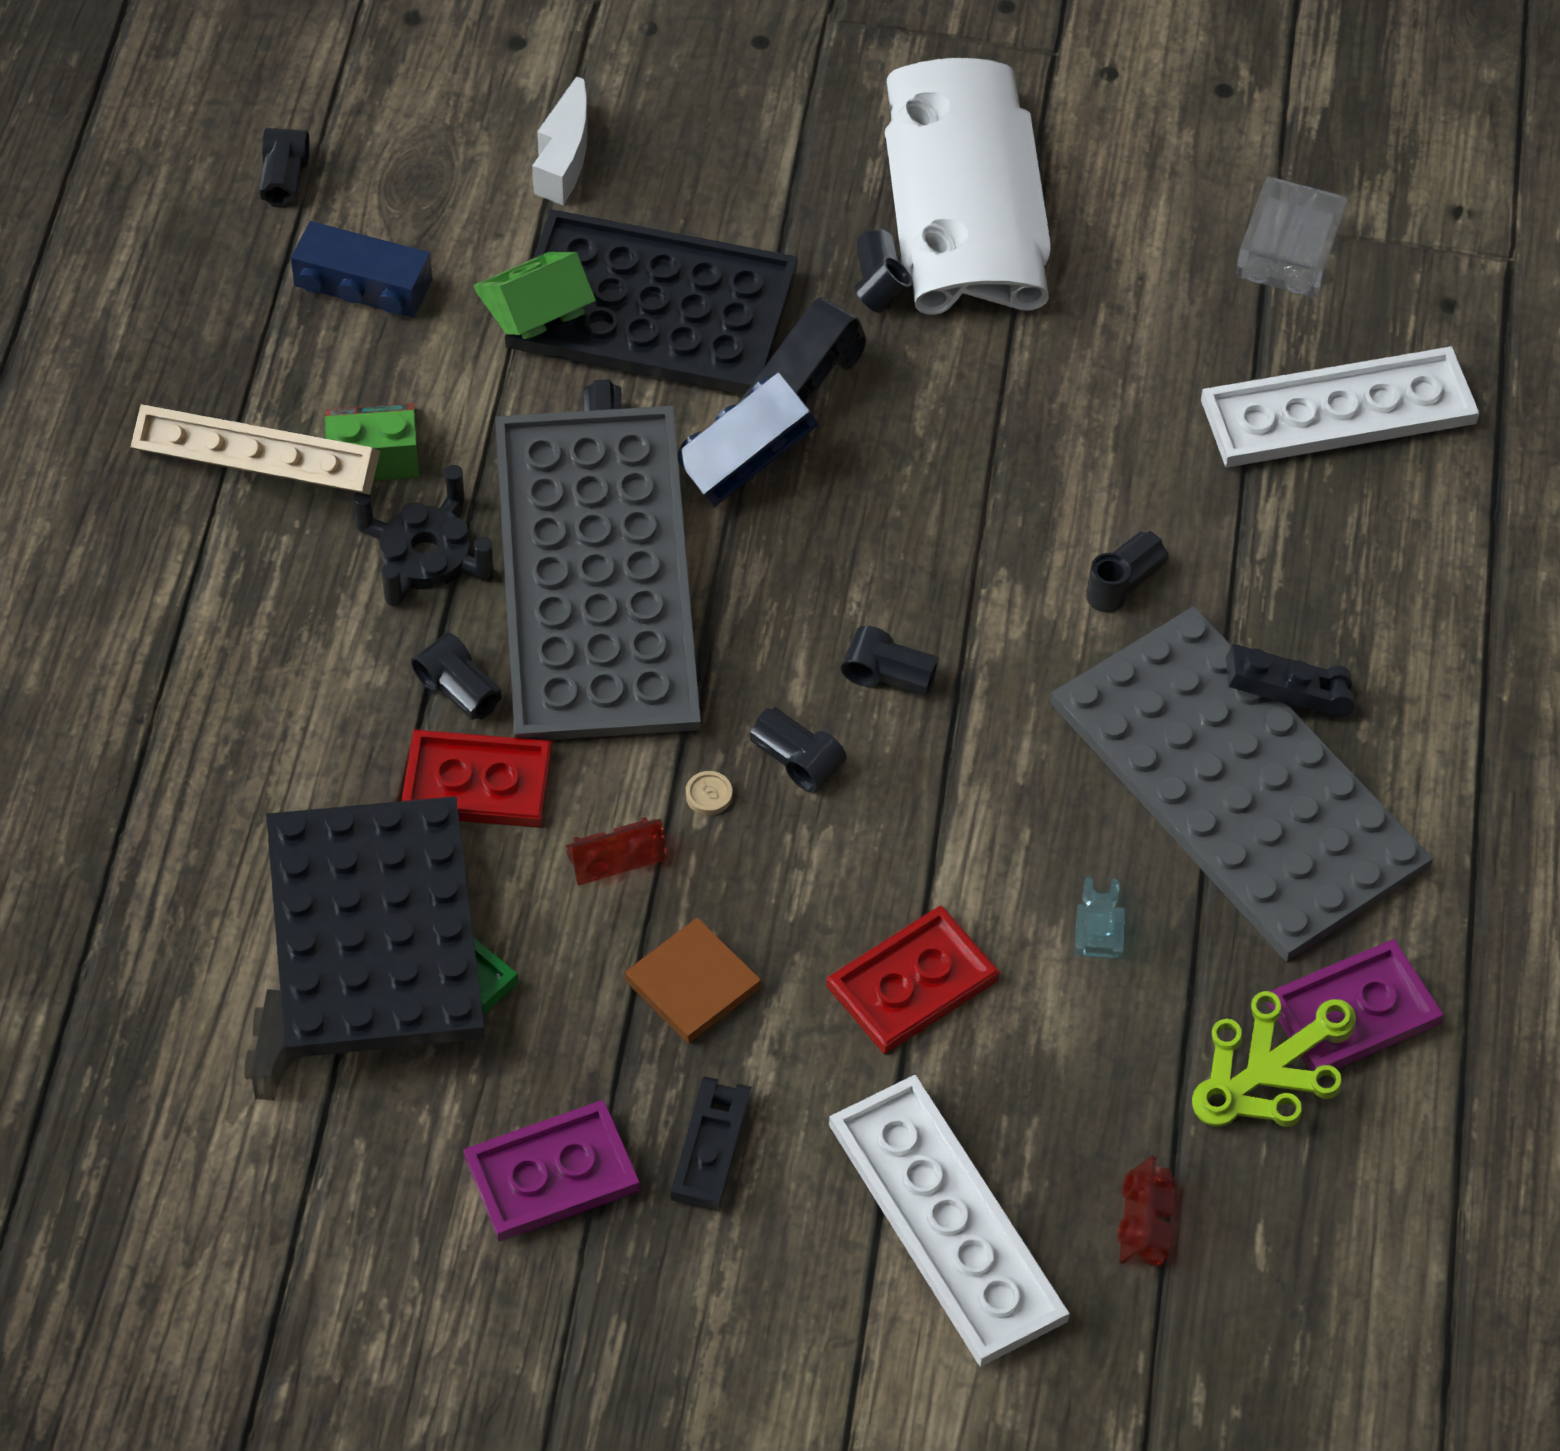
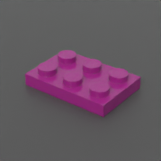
[1267,939,1444,1071]
[463,1100,640,1242]

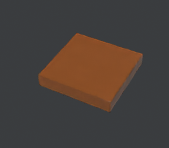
[624,917,761,1044]

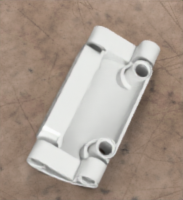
[885,58,1050,315]

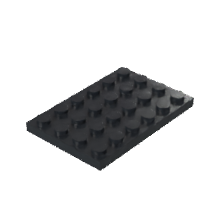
[505,209,798,395]
[266,796,485,1058]

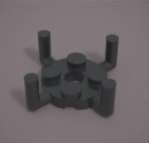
[353,465,494,606]

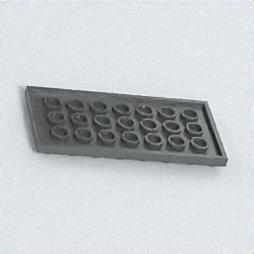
[495,406,701,740]
[1050,606,1433,962]

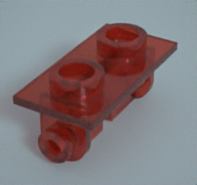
[565,817,668,885]
[1117,1155,1176,1266]

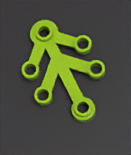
[1192,991,1356,1127]

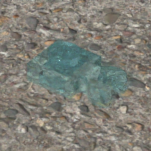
[1074,876,1125,959]

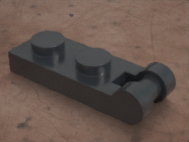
[1226,644,1355,717]
[671,1076,753,1211]

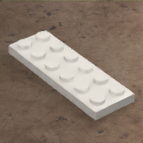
[1201,346,1479,468]
[829,1075,1069,1367]

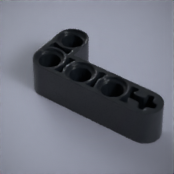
[738,297,866,405]

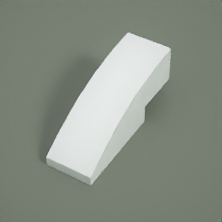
[532,77,587,205]

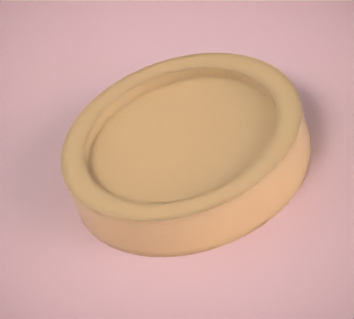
[686,771,732,815]

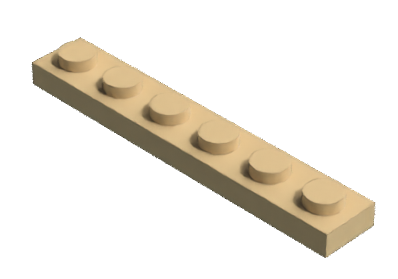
[131,404,380,495]

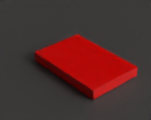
[402,729,553,828]
[826,905,1000,1055]

